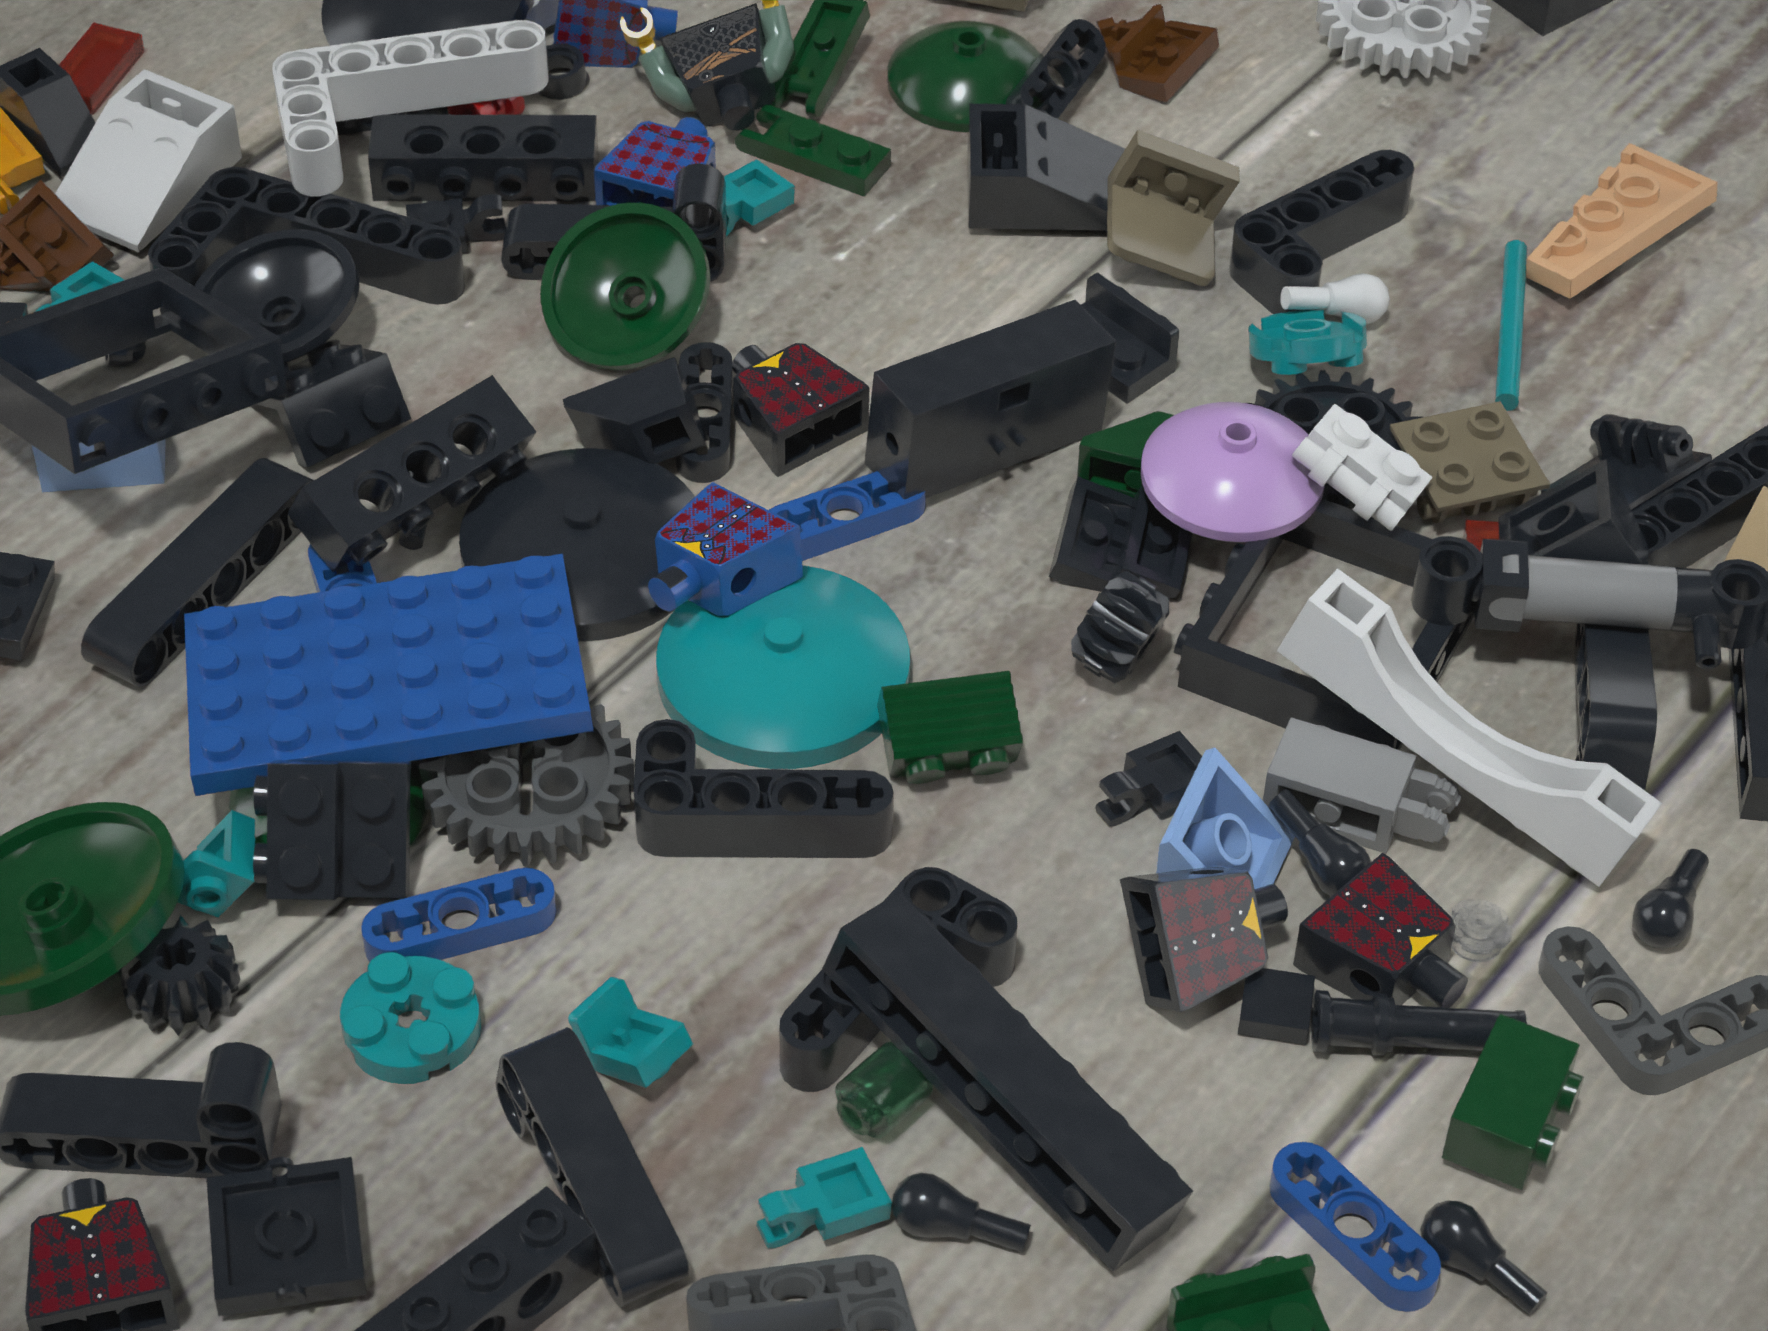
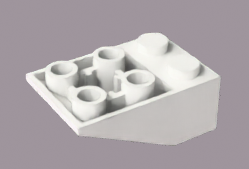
[55,69,242,252]

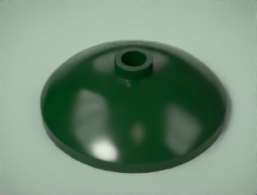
[887,20,1043,133]
[540,203,710,370]

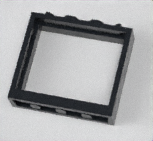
[0,267,287,474]
[1174,499,1475,750]

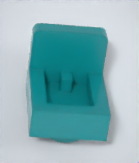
[177,810,255,918]
[568,977,693,1088]

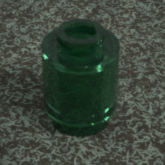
[835,1041,933,1139]

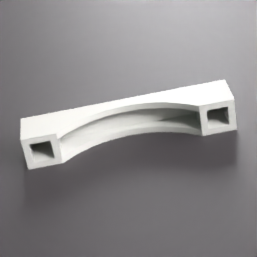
[1277,568,1662,887]

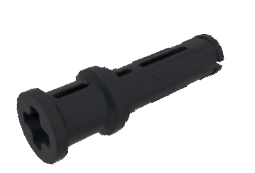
[1311,990,1527,1056]

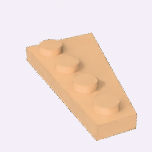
[1526,143,1718,299]

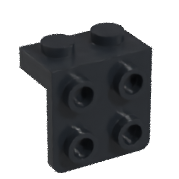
[257,340,411,467]

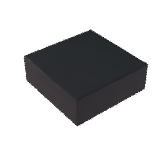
[1238,968,1315,1045]

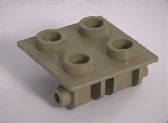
[1390,401,1550,523]

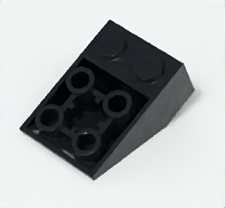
[967,103,1125,231]

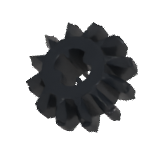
[1071,571,1169,684]
[119,915,240,1036]

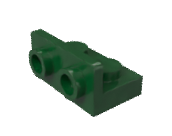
[1166,1254,1330,1331]

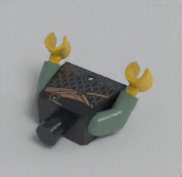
[620,0,794,131]

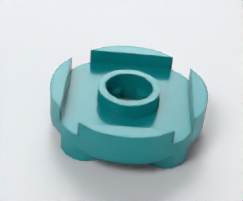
[1248,310,1367,375]
[340,952,481,1084]

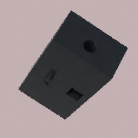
[864,300,1117,500]

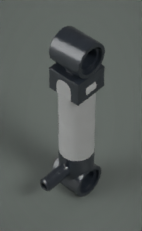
[1411,536,1768,669]

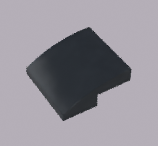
[1049,477,1192,598]

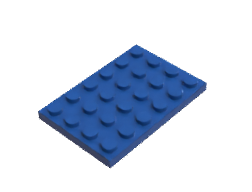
[184,554,594,796]

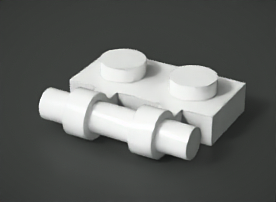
[1292,404,1433,531]

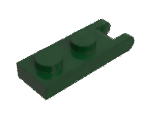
[770,0,870,118]
[734,105,891,197]

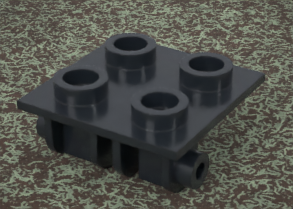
[1540,414,1712,510]

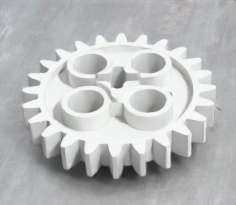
[1316,0,1491,78]

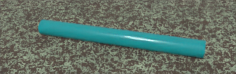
[1495,240,1527,411]

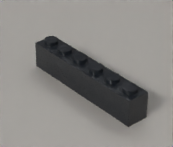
[822,892,1193,1272]

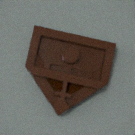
[1096,4,1219,102]
[0,180,114,292]

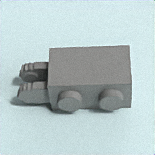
[1263,717,1462,854]

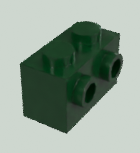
[1442,1014,1584,1190]

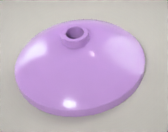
[1141,402,1325,542]

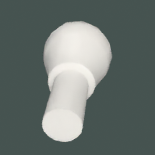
[1281,273,1390,324]

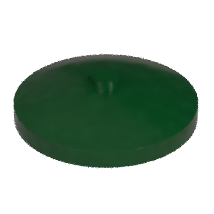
[0,802,185,1016]

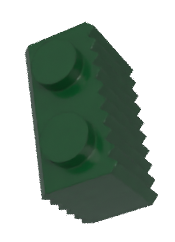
[877,671,1023,784]

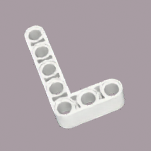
[272,20,548,196]

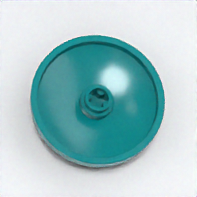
[656,566,910,769]

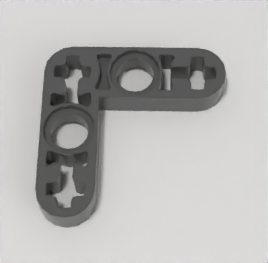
[1538,926,1768,1096]
[686,1255,916,1331]

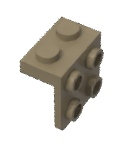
[1107,130,1240,286]

